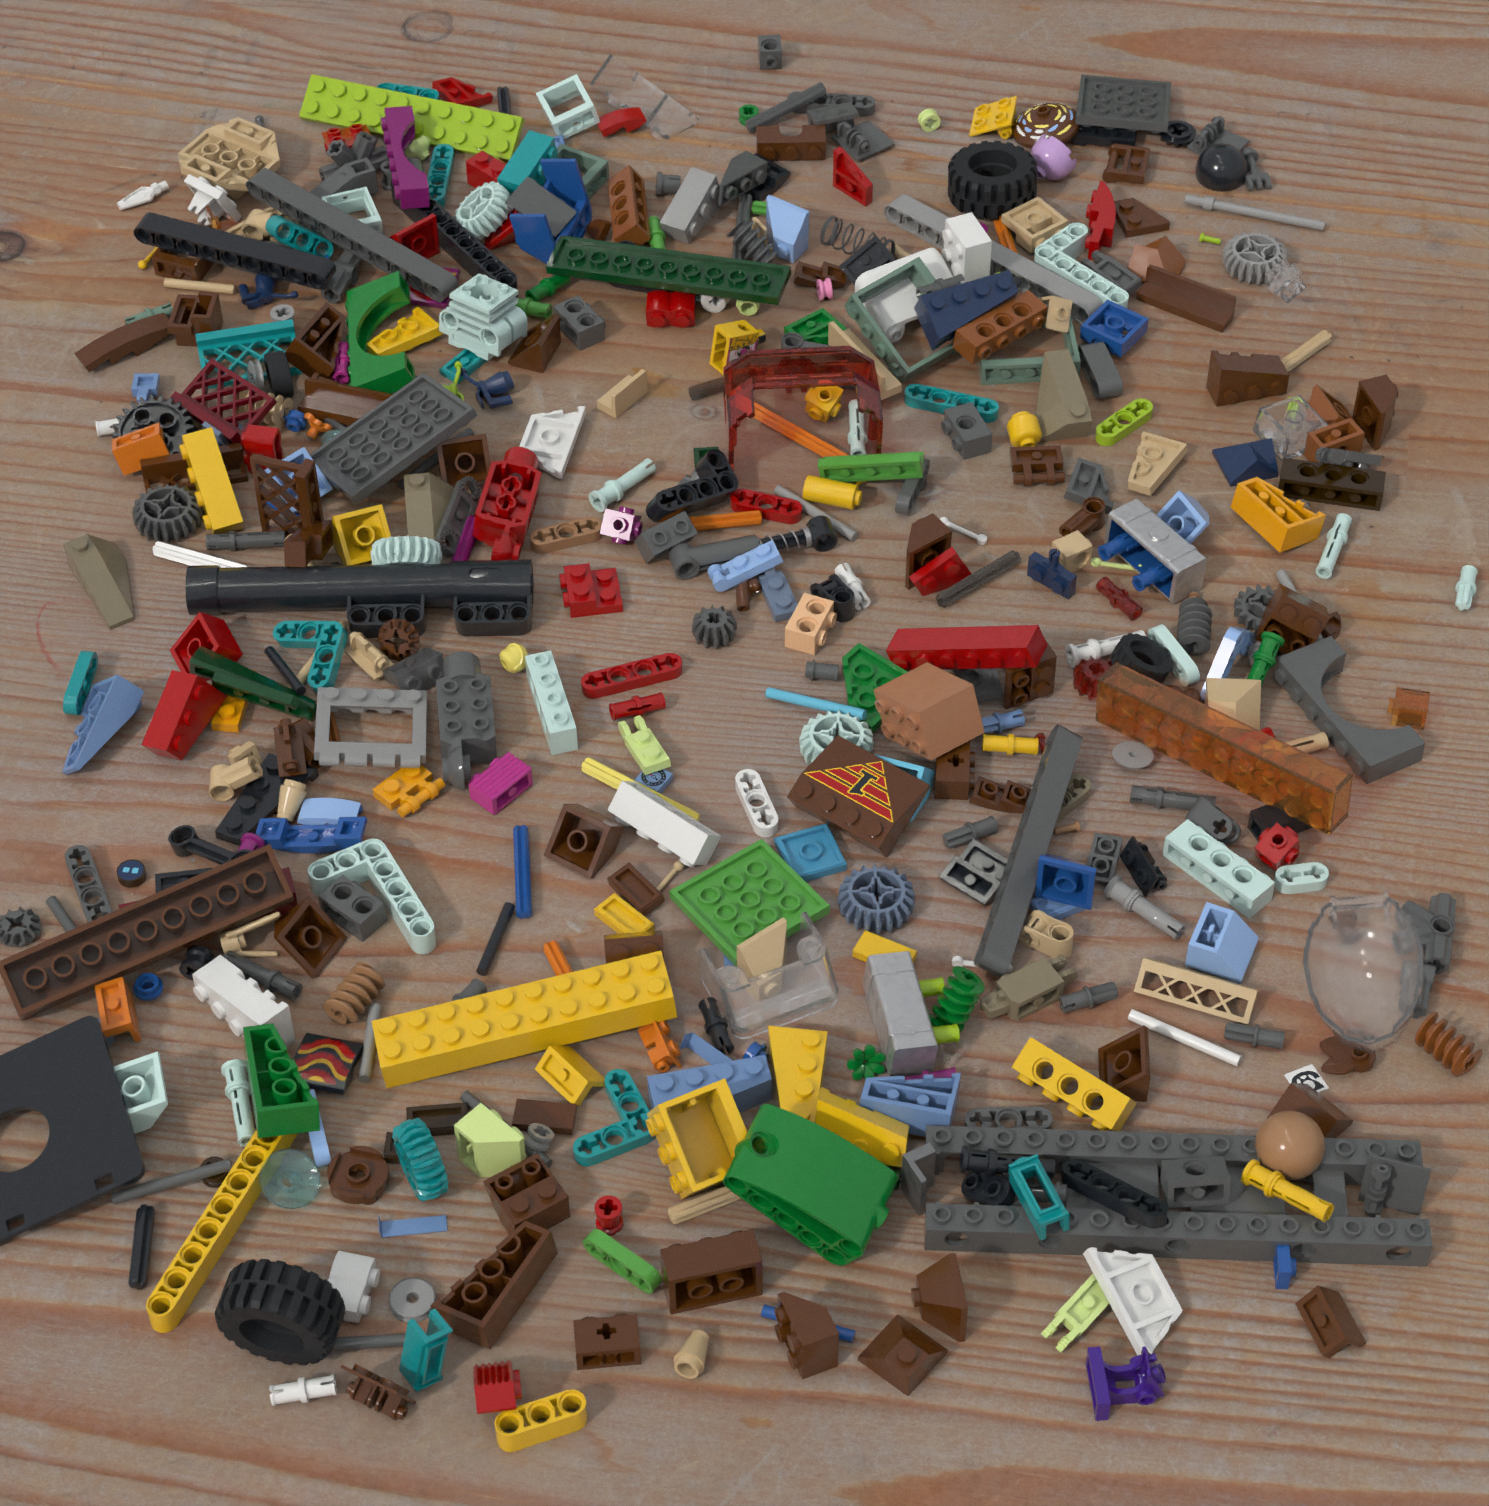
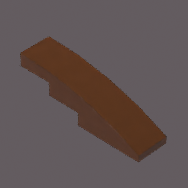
[74,313,169,372]

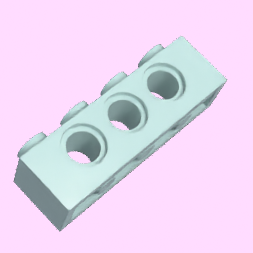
[525,650,578,755]
[1163,819,1275,919]

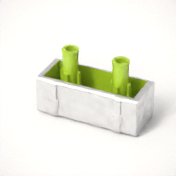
[862,951,960,1077]

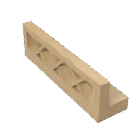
[1134,957,1260,1025]

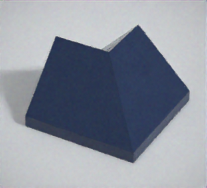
[1212,438,1279,487]

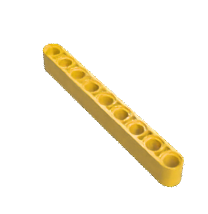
[146,1129,298,1333]

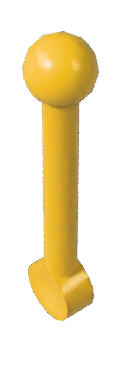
[138,247,158,269]

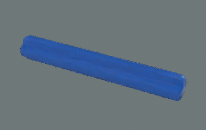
[513,825,532,919]

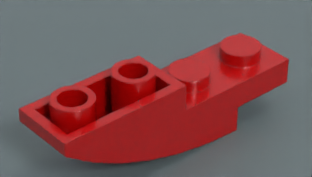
[1085,181,1116,260]

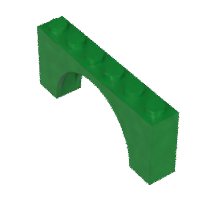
[345,271,416,394]

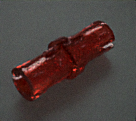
[1096,577,1143,621]

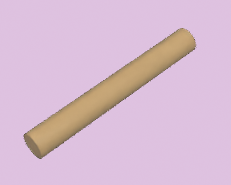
[164,278,236,294]

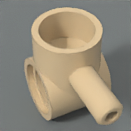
[241,209,283,244]

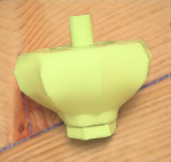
[405,135,430,161]

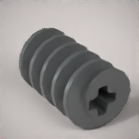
[726,220,778,263]
[1177,597,1213,656]

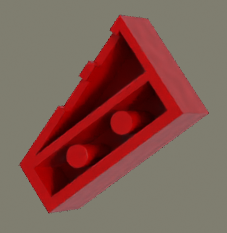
[141,670,227,761]

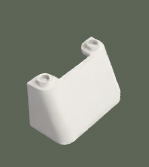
[855,248,957,343]

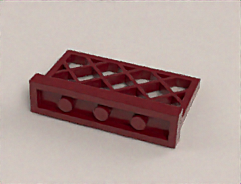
[171,358,277,452]

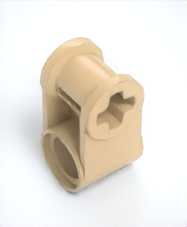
[1018,910,1074,959]

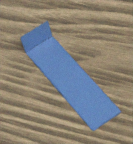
[679,1032,733,1065]
[378,1215,447,1237]

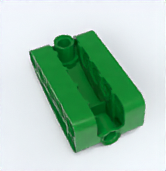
[723,1104,898,1266]

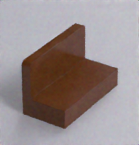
[1295,1285,1366,1358]

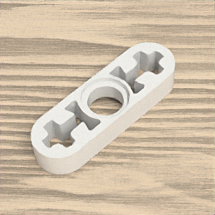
[735,769,778,837]

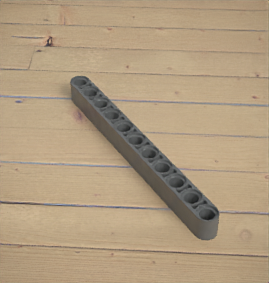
[246,168,459,302]
[974,724,1083,978]

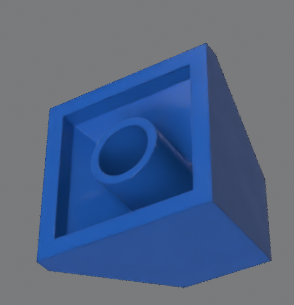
[1035,853,1097,910]

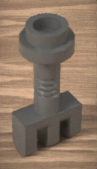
[1241,147,1272,191]

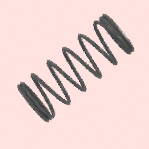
[820,216,895,256]

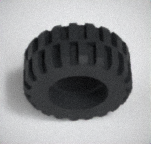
[948,141,1037,220]
[215,1259,346,1365]

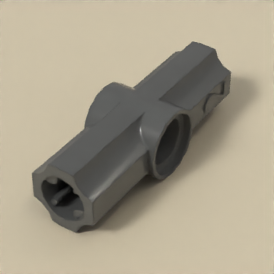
[321,249,364,304]

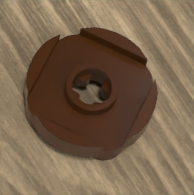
[327,1146,390,1205]

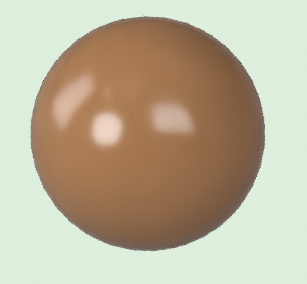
[1255,1111,1325,1181]

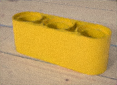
[494,1389,588,1452]

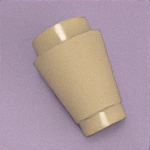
[276,779,307,822]
[674,1330,710,1379]

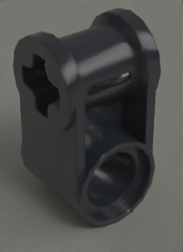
[810,574,855,622]

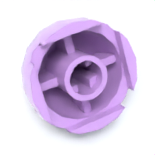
[1030,134,1076,181]

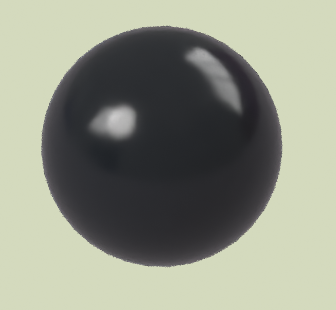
[1195,143,1248,192]

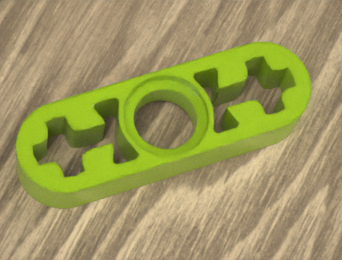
[1095,398,1153,446]

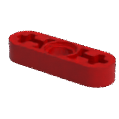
[730,488,802,525]

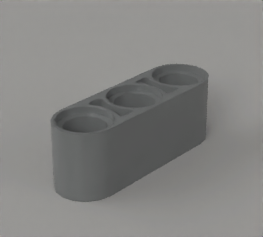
[1078,341,1123,400]

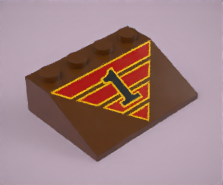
[787,735,931,858]

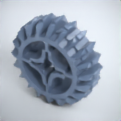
[838,863,915,935]

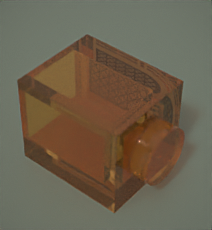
[1387,687,1430,730]

